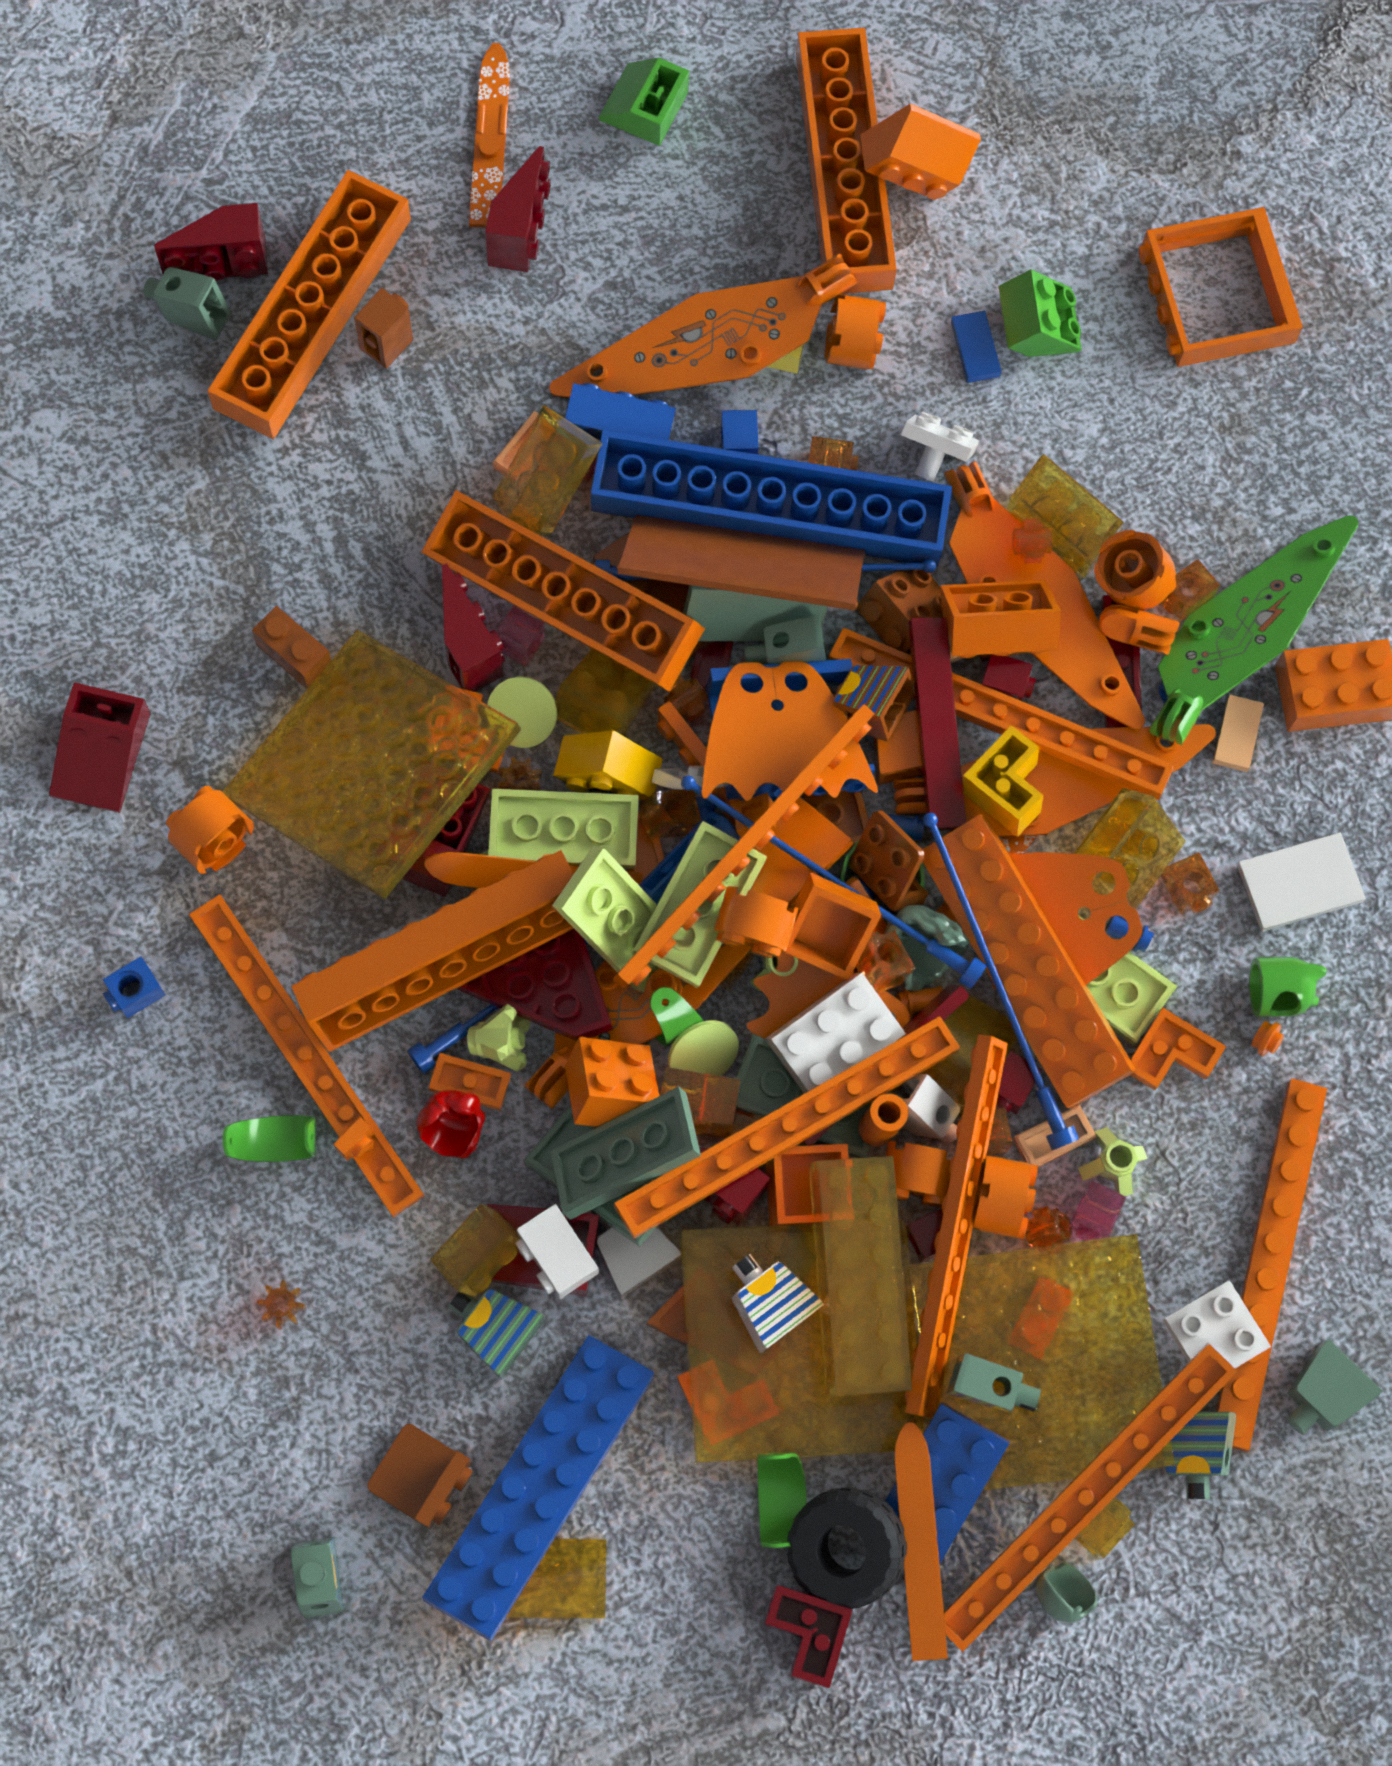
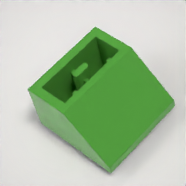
[599,57,689,146]
[998,269,1082,357]

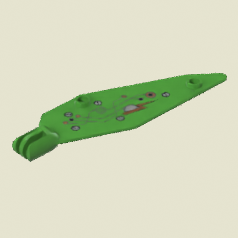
[1149,515,1358,745]

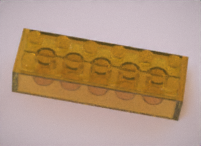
[809,1156,912,1396]

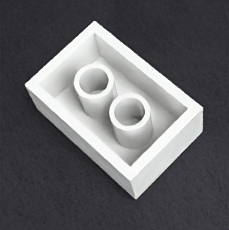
[765,972,906,1094]

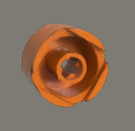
[824,294,886,370]
[1094,530,1176,611]
[166,786,254,874]
[714,886,799,958]
[880,1141,951,1208]
[973,1155,1038,1240]

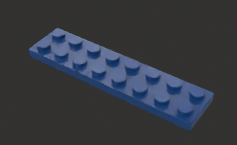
[422,1335,654,1642]

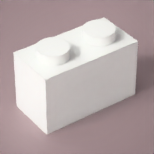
[515,1204,599,1299]

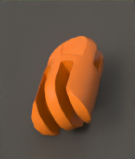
[1099,604,1180,655]

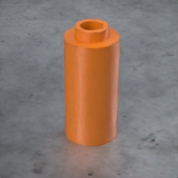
[858,1094,908,1147]

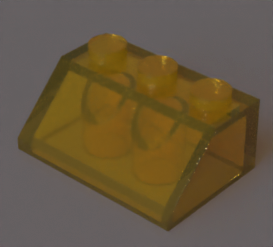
[492,405,603,536]
[1007,454,1124,578]
[1073,788,1186,909]
[505,1539,607,1620]

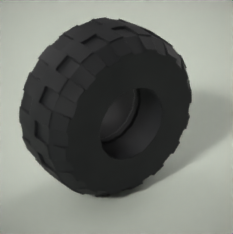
[787,1487,907,1609]

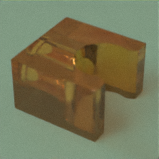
[661,1067,740,1139]

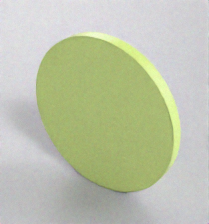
[487,676,557,748]
[668,1020,739,1085]

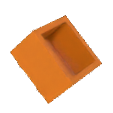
[786,872,882,980]
[565,1037,659,1127]
[766,1144,853,1226]

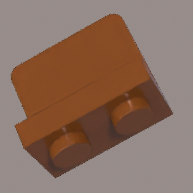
[856,570,943,655]
[848,810,929,911]
[367,1424,473,1530]

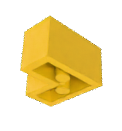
[963,725,1043,837]
[553,730,663,800]

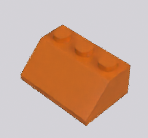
[860,103,981,200]
[940,580,1061,658]

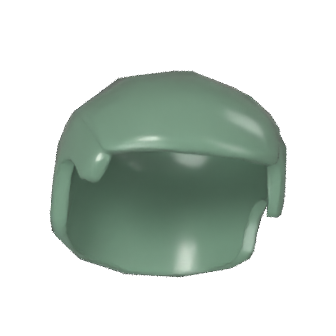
[1036,1562,1097,1623]

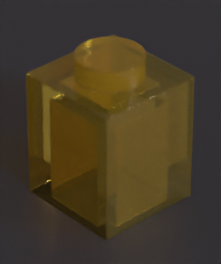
[1075,1498,1135,1560]

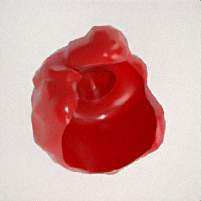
[416,1090,486,1159]

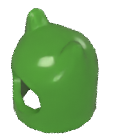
[1249,957,1327,1017]

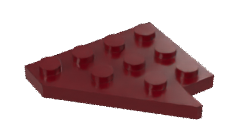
[455,929,614,1041]

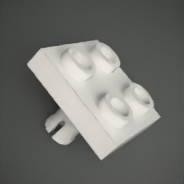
[901,412,979,481]
[1163,1280,1271,1368]

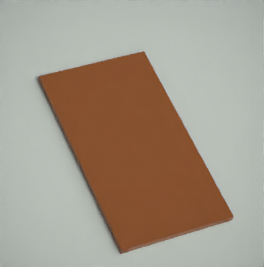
[617,515,866,611]

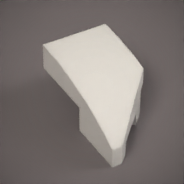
[652,766,728,789]

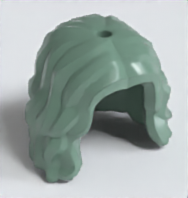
[885,905,969,991]

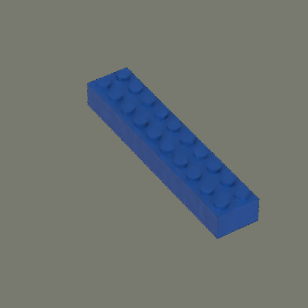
[591,430,952,567]

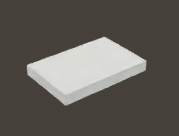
[1237,832,1366,932]

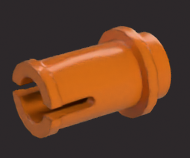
[896,986,943,1017]

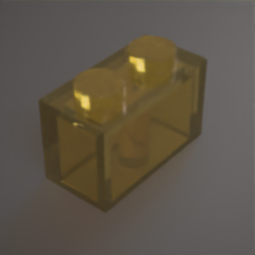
[430,1204,520,1297]

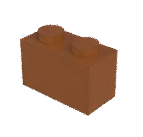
[354,288,413,369]
[251,605,333,691]

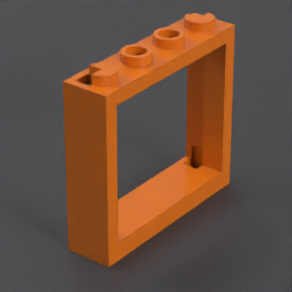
[1138,207,1303,367]

